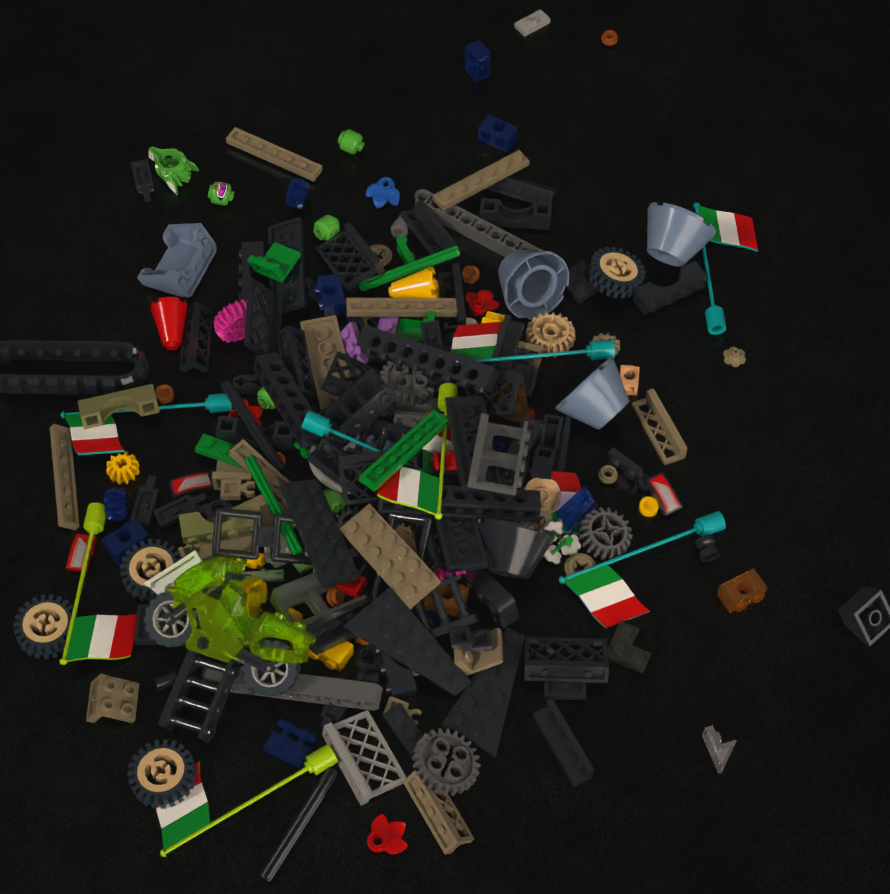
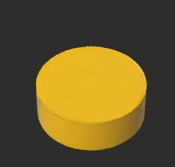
[639,496,659,517]

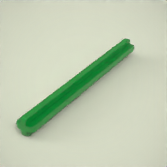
[358,246,460,292]
[245,455,303,555]

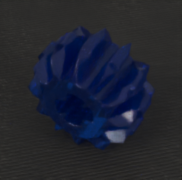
[286,178,309,209]
[104,488,128,521]

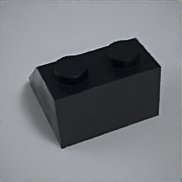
[838,586,890,646]

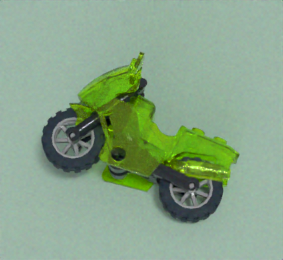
[144,556,317,697]

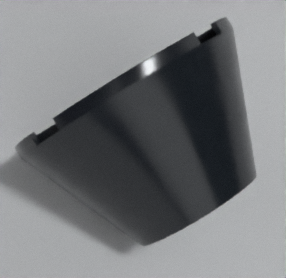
[477,518,556,579]

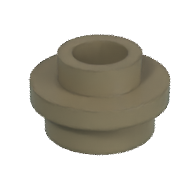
[598,465,618,484]

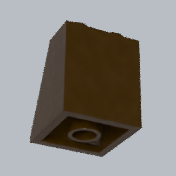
[492,383,530,440]

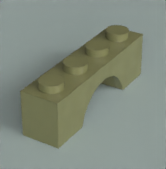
[78,384,159,430]
[179,502,263,545]

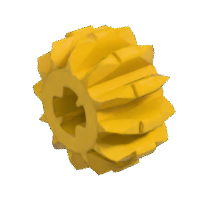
[106,451,140,485]

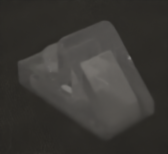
[702,725,737,774]

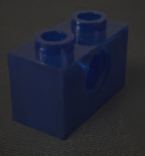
[465,40,490,82]
[478,115,518,152]
[315,273,346,317]
[102,518,150,565]

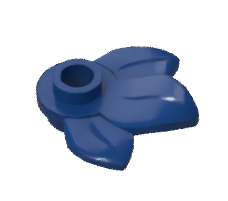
[366,177,400,209]

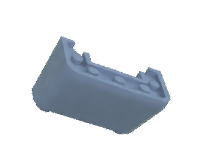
[137,223,217,298]

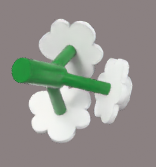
[543,521,581,564]

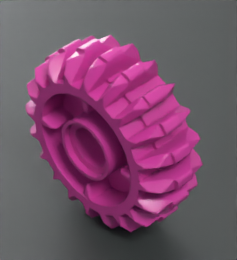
[213,299,261,343]

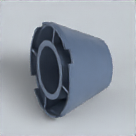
[647,202,716,267]
[498,250,569,320]
[555,356,629,430]

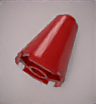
[151,297,188,350]

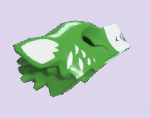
[149,146,199,195]

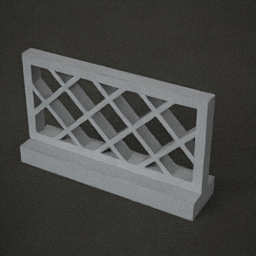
[322,710,407,805]

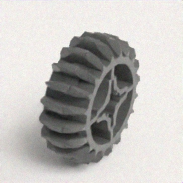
[579,507,632,560]

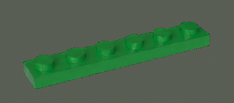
[359,410,449,492]

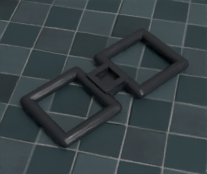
[211,508,312,565]
[371,513,432,614]

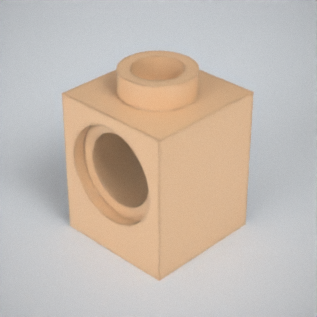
[620,365,640,396]

